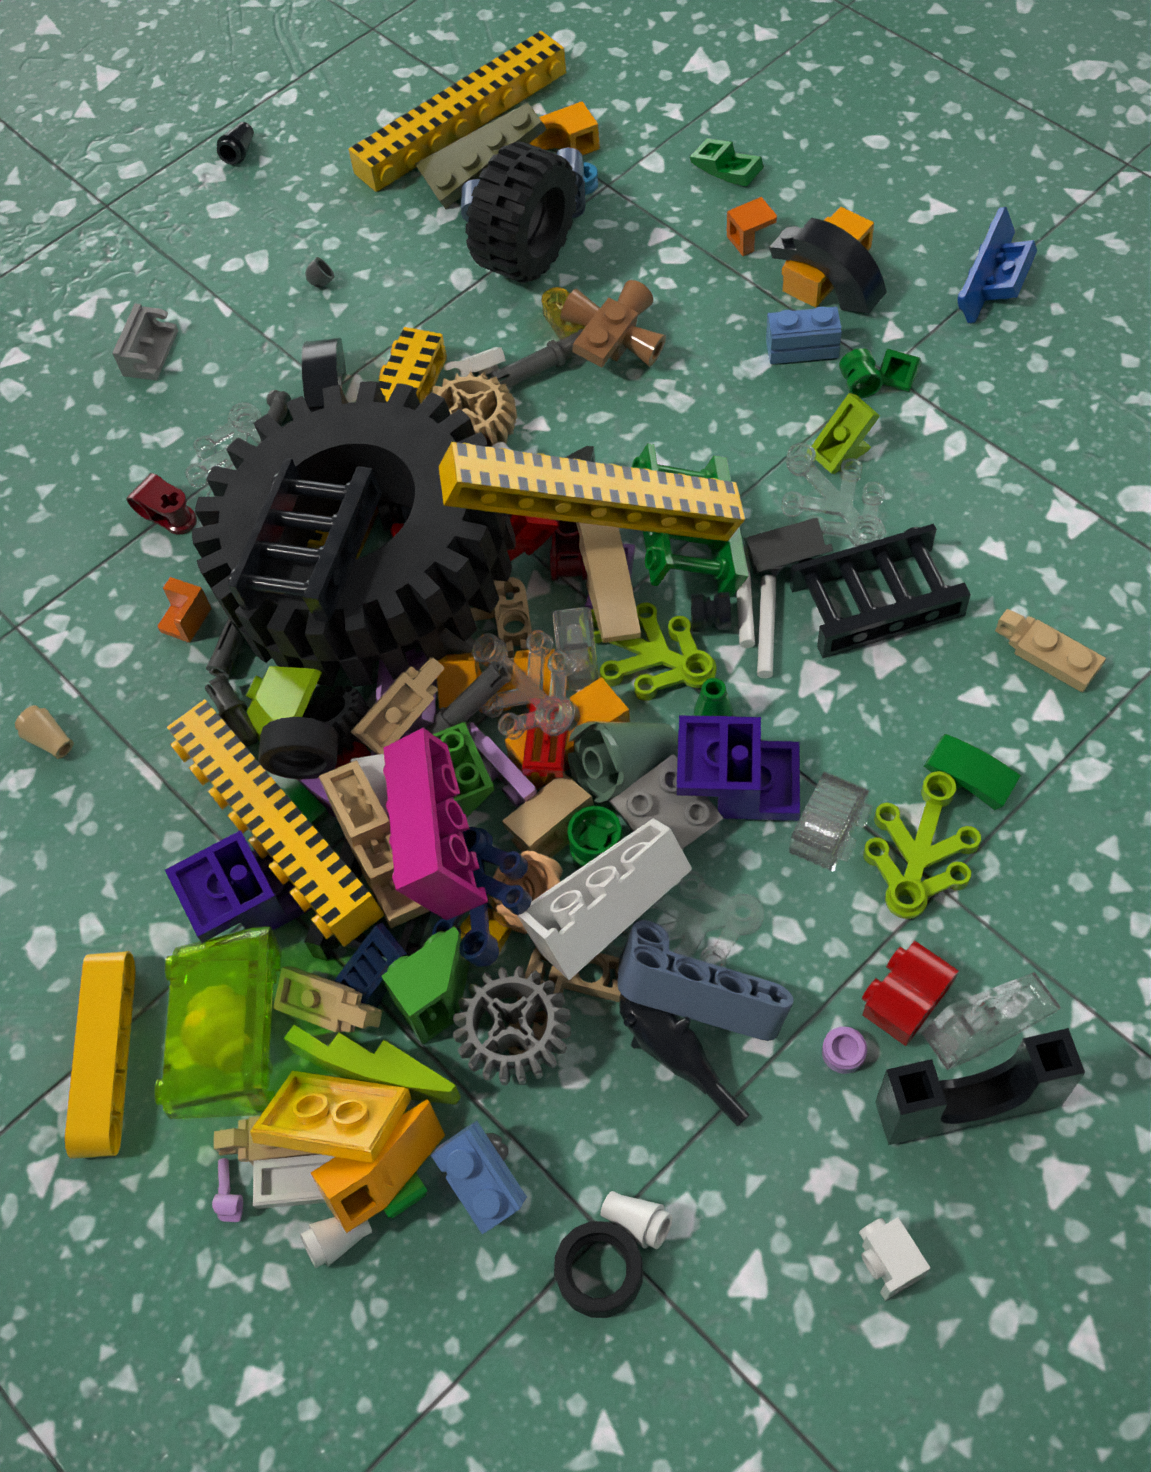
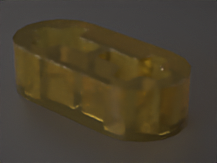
[541,287,585,340]

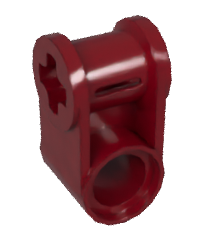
[126,473,197,535]
[550,520,587,581]

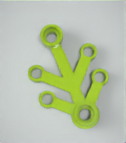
[579,602,717,701]
[863,771,981,919]

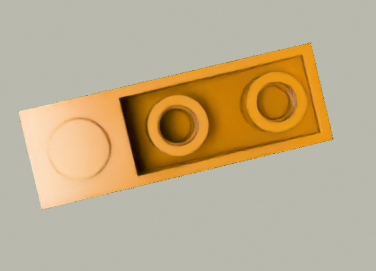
[310,1099,445,1233]

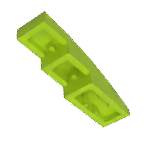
[283,1025,461,1105]

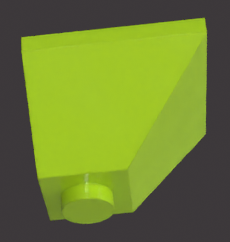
[246,666,322,742]

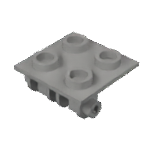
[610,754,723,849]

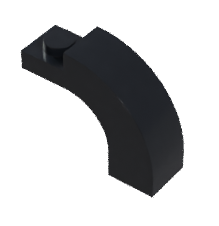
[769,218,887,314]
[302,338,346,413]

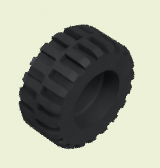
[465,141,578,283]

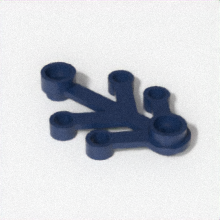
[432,826,532,967]

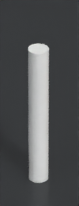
[736,546,755,648]
[757,575,776,679]

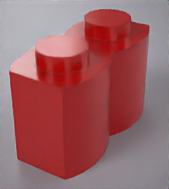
[861,941,959,1046]

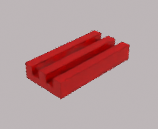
[522,699,571,778]

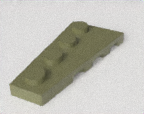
[415,103,547,209]

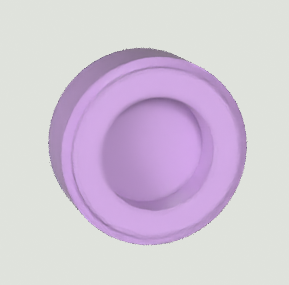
[822,1027,867,1074]

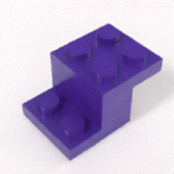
[677,715,800,821]
[165,830,312,943]

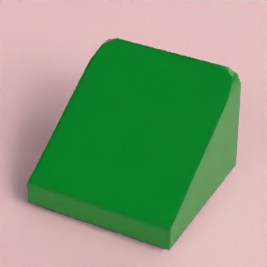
[879,349,922,392]
[384,1172,428,1219]

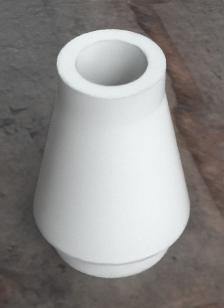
[601,1191,672,1249]
[300,1217,372,1268]

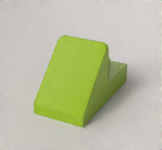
[807,393,880,474]

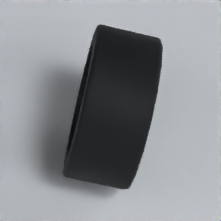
[259,717,338,780]
[554,1221,643,1318]

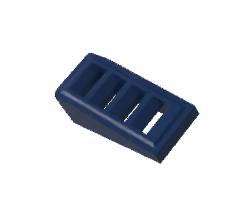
[334,923,407,1008]

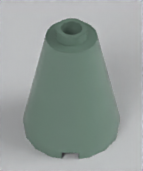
[568,721,678,803]

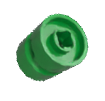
[567,806,622,870]

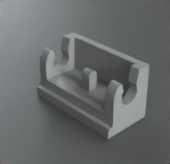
[112,303,178,380]

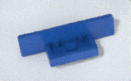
[958,207,1037,323]

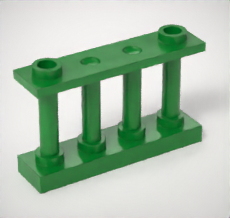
[632,443,749,597]

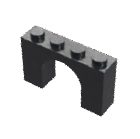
[875,1028,1085,1145]

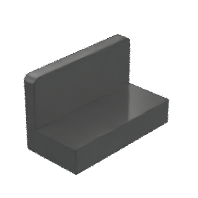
[744,517,833,574]

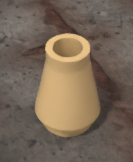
[15,705,74,759]

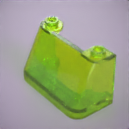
[155,926,282,1119]

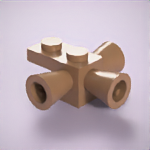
[560,280,666,368]

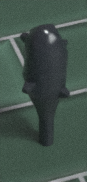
[619,994,750,1127]

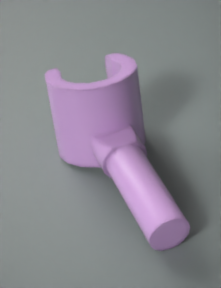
[212,1158,243,1222]

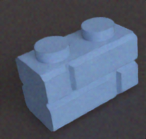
[766,306,842,364]
[431,1120,527,1234]

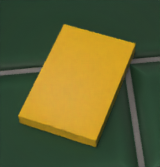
[250,1071,412,1163]

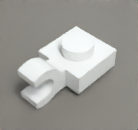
[443,347,506,377]

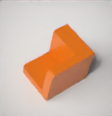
[727,197,777,256]
[158,577,212,643]

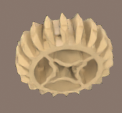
[426,371,517,447]

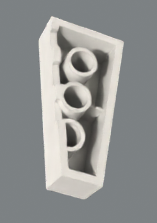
[517,818,692,980]

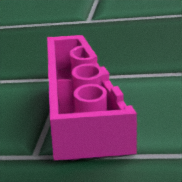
[383,728,488,920]

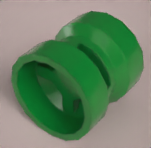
[839,348,883,399]

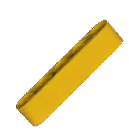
[65,951,136,1159]

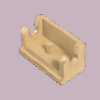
[502,773,595,858]

